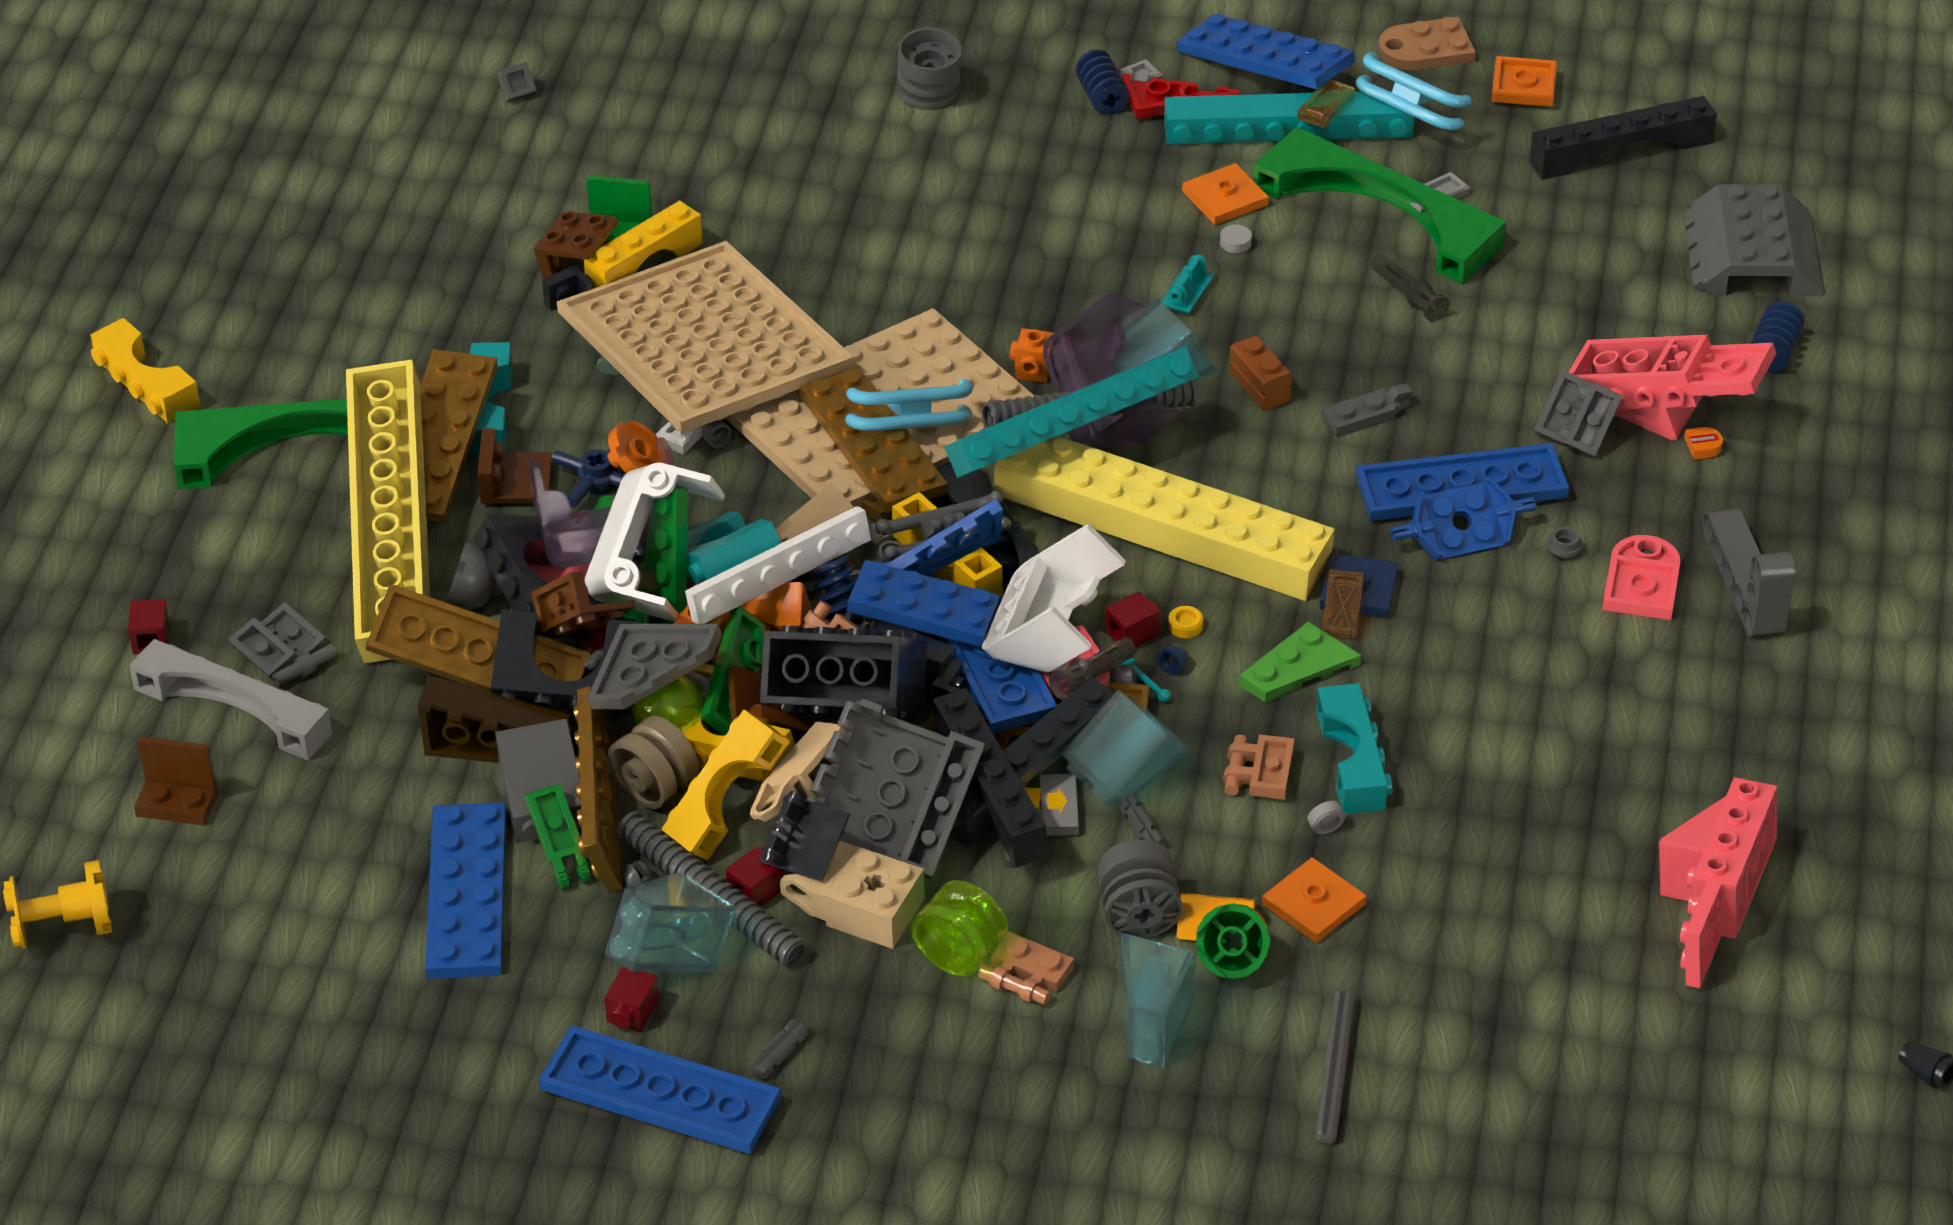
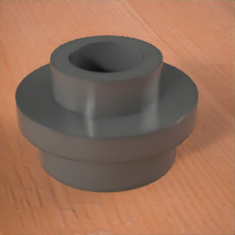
[1547,527,1582,558]

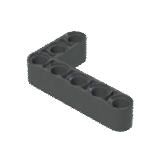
[1703,508,1795,637]

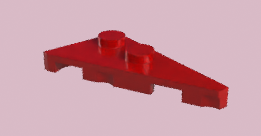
[1122,74,1240,119]

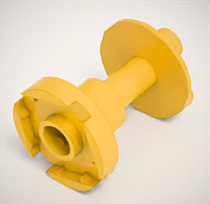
[3,860,113,949]

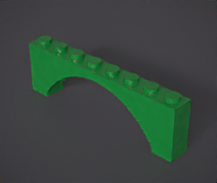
[1253,127,1506,285]
[174,398,348,490]

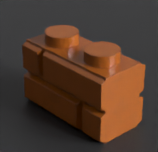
[1229,335,1292,411]

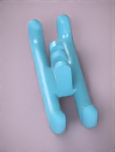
[1356,52,1472,131]
[845,379,974,431]

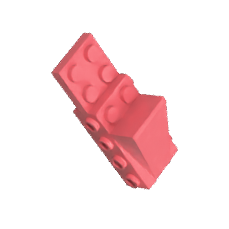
[1569,335,1776,440]
[1659,777,1777,988]

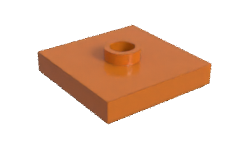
[1491,56,1557,107]
[1182,163,1269,225]
[1262,857,1367,943]

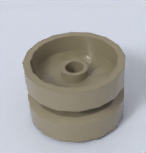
[608,715,700,809]

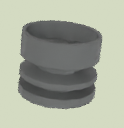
[896,28,962,109]
[1096,839,1182,939]

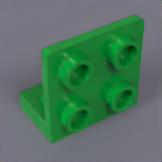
[586,175,652,248]

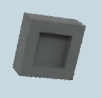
[496,62,537,101]

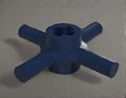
[552,449,625,508]

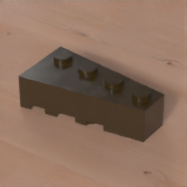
[418,675,573,763]

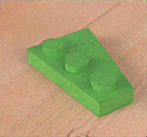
[1239,622,1361,702]

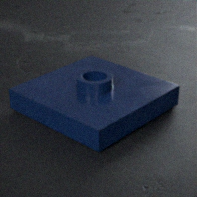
[1320,553,1398,618]

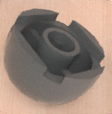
[446,541,501,611]

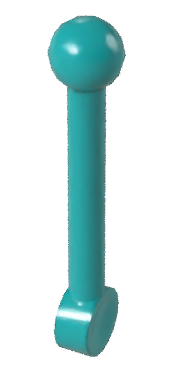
[1120,657,1171,703]

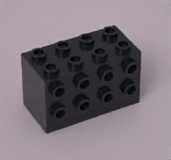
[760,625,928,719]

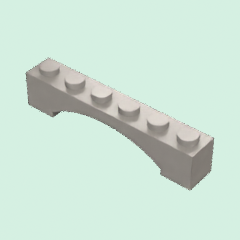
[129,639,332,761]

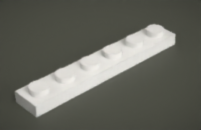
[685,506,871,624]

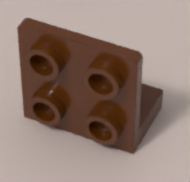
[533,211,618,279]
[477,428,552,504]
[531,571,636,636]
[728,665,813,743]
[134,736,218,826]

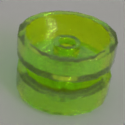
[911,880,1008,977]

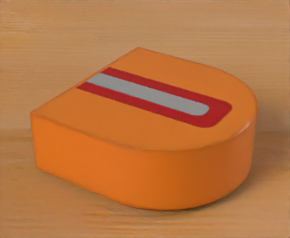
[1684,427,1723,460]

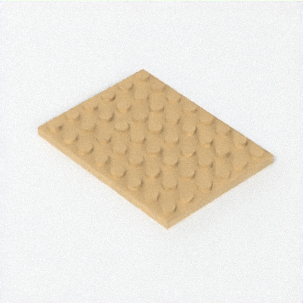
[557,241,855,433]
[725,308,1034,507]

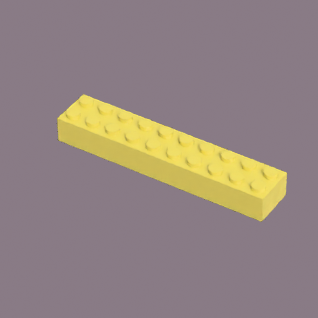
[346,359,430,664]
[994,436,1335,601]

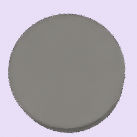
[1220,225,1252,254]
[1307,801,1346,834]

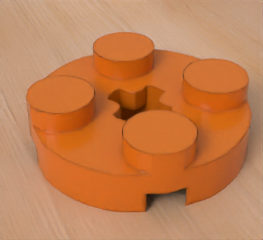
[607,420,668,473]

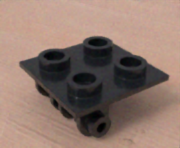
[759,791,850,882]

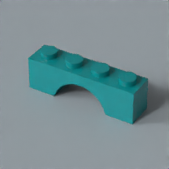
[469,342,513,455]
[1316,683,1392,814]

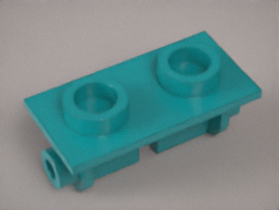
[1160,254,1215,314]

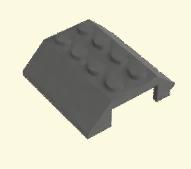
[1684,184,1823,296]
[807,698,985,879]

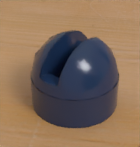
[1157,643,1188,675]

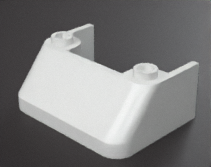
[585,463,725,622]
[982,523,1126,673]

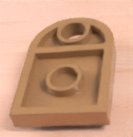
[1378,17,1476,70]

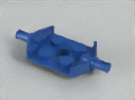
[1390,477,1536,561]

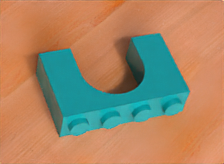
[687,511,781,585]

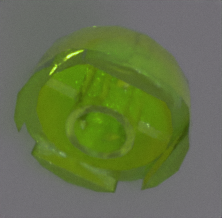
[632,674,704,733]

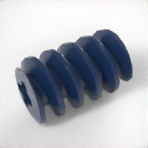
[1076,49,1130,114]
[1751,302,1805,372]
[809,554,863,626]

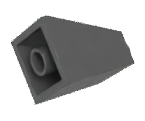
[495,719,582,843]

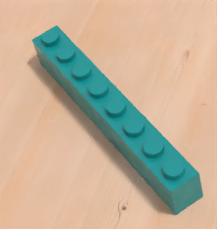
[1164,91,1414,144]
[944,346,1199,478]

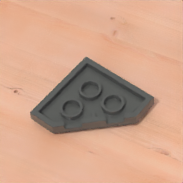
[587,624,722,709]

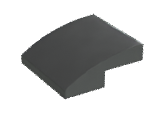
[1534,369,1623,457]
[228,602,330,680]

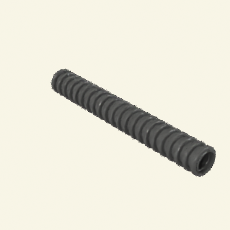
[982,379,1198,428]
[617,811,807,968]

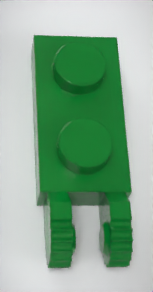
[524,783,591,890]

